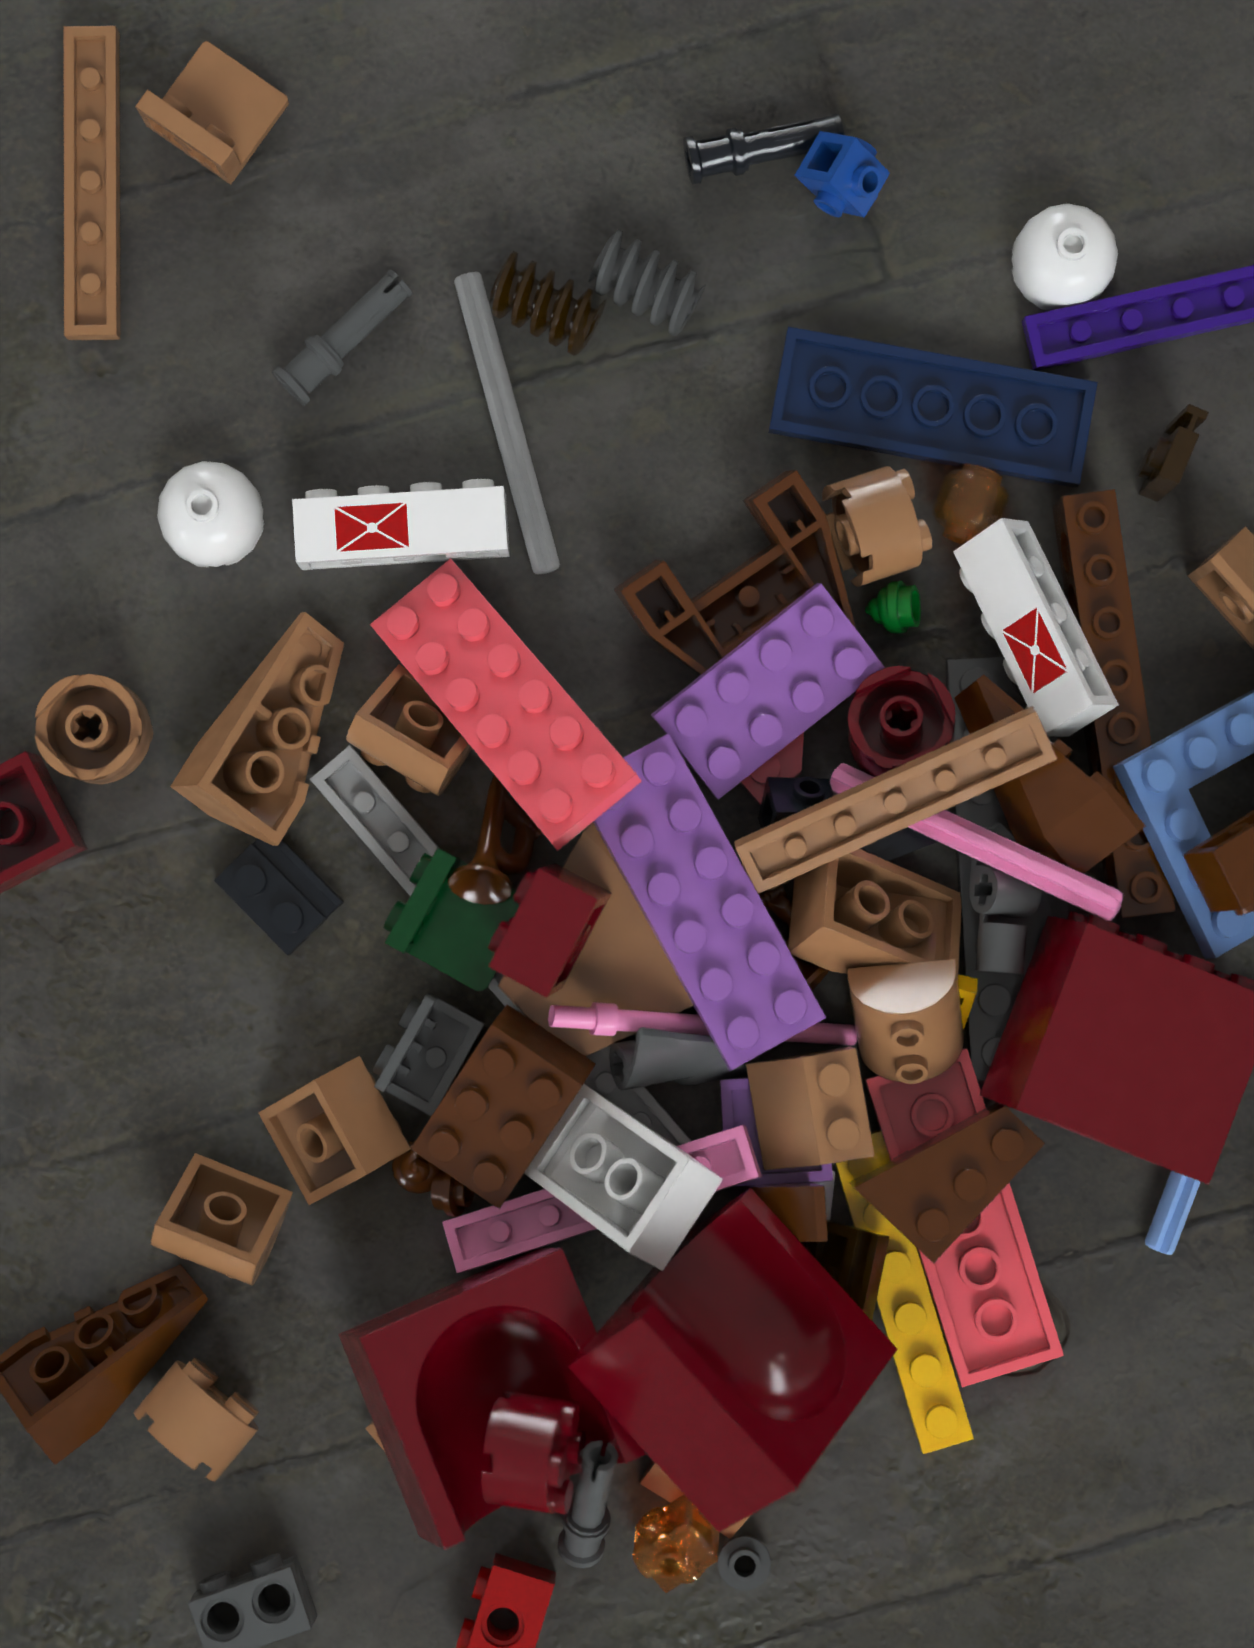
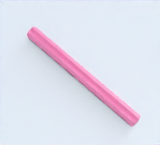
[830,763,1123,920]

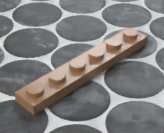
[64,26,120,340]
[734,706,1057,894]

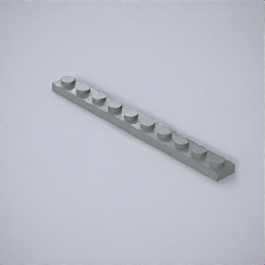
[310,745,692,1146]

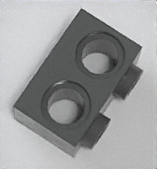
[188,1553,318,1648]

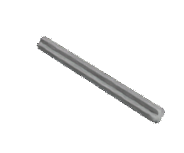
[454,272,560,574]

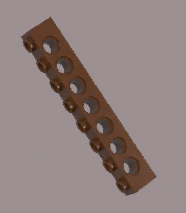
[1052,489,1176,919]

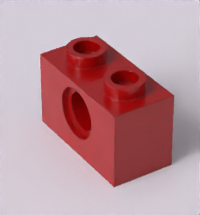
[456,1553,556,1648]

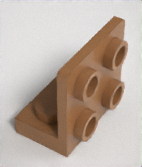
[135,41,289,185]

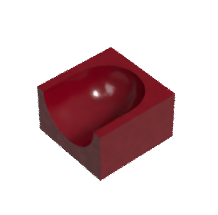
[568,1188,898,1532]
[338,1248,646,1550]

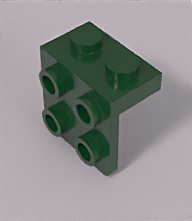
[383,848,520,991]

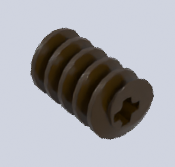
[489,251,607,356]

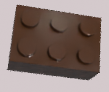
[411,1004,596,1209]

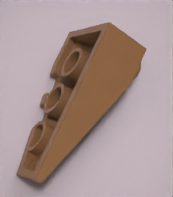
[170,612,344,846]

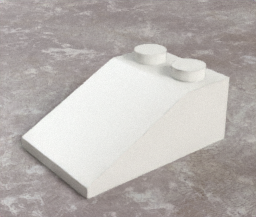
[524,1084,723,1271]

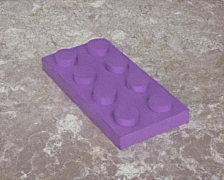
[651,583,885,800]

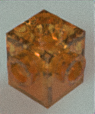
[632,1495,719,1593]

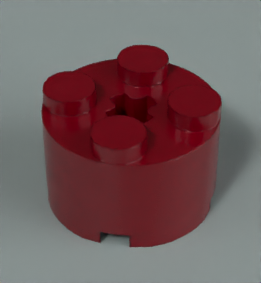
[847,666,956,777]
[481,1391,586,1514]

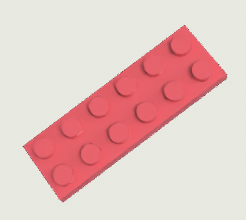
[370,558,642,851]
[864,1048,1064,1388]

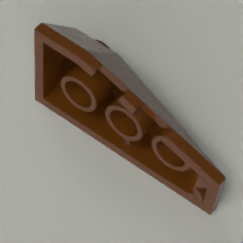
[954,674,1145,874]
[0,1264,209,1465]

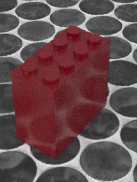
[980,911,1254,1185]

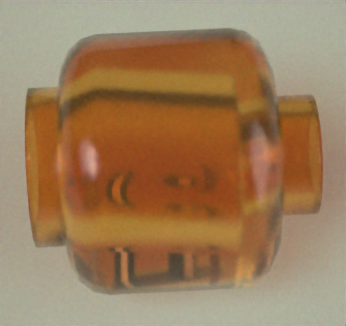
[932,463,1009,545]

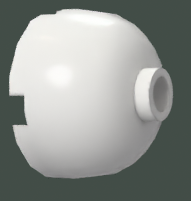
[1012,203,1118,311]
[157,461,264,567]

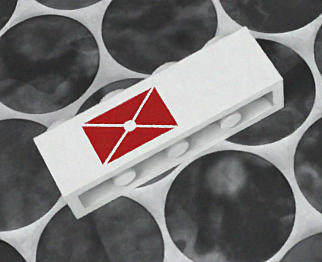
[292,479,510,570]
[953,518,1119,736]

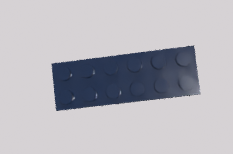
[768,326,1098,488]

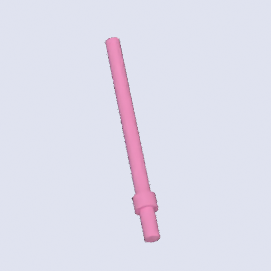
[548,1002,857,1046]

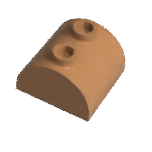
[346,664,472,796]
[847,959,964,1084]
[151,1153,293,1286]

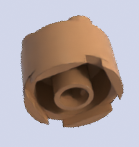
[822,466,932,587]
[35,674,154,785]
[133,1357,259,1481]

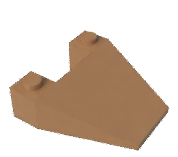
[497,822,694,1057]

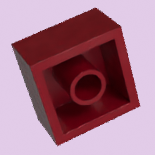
[0,751,88,894]
[488,863,612,998]

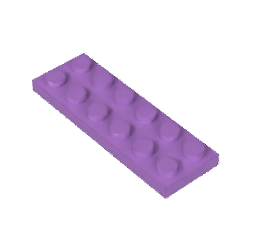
[593,733,826,1071]

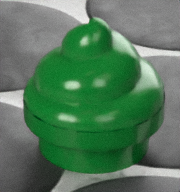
[865,581,921,634]

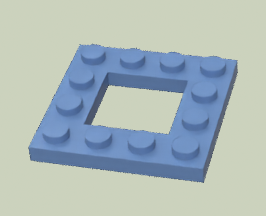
[1113,689,1254,959]

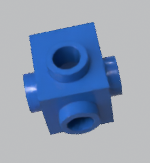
[794,131,890,218]

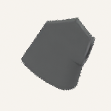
[969,823,1053,975]
[609,1027,761,1091]

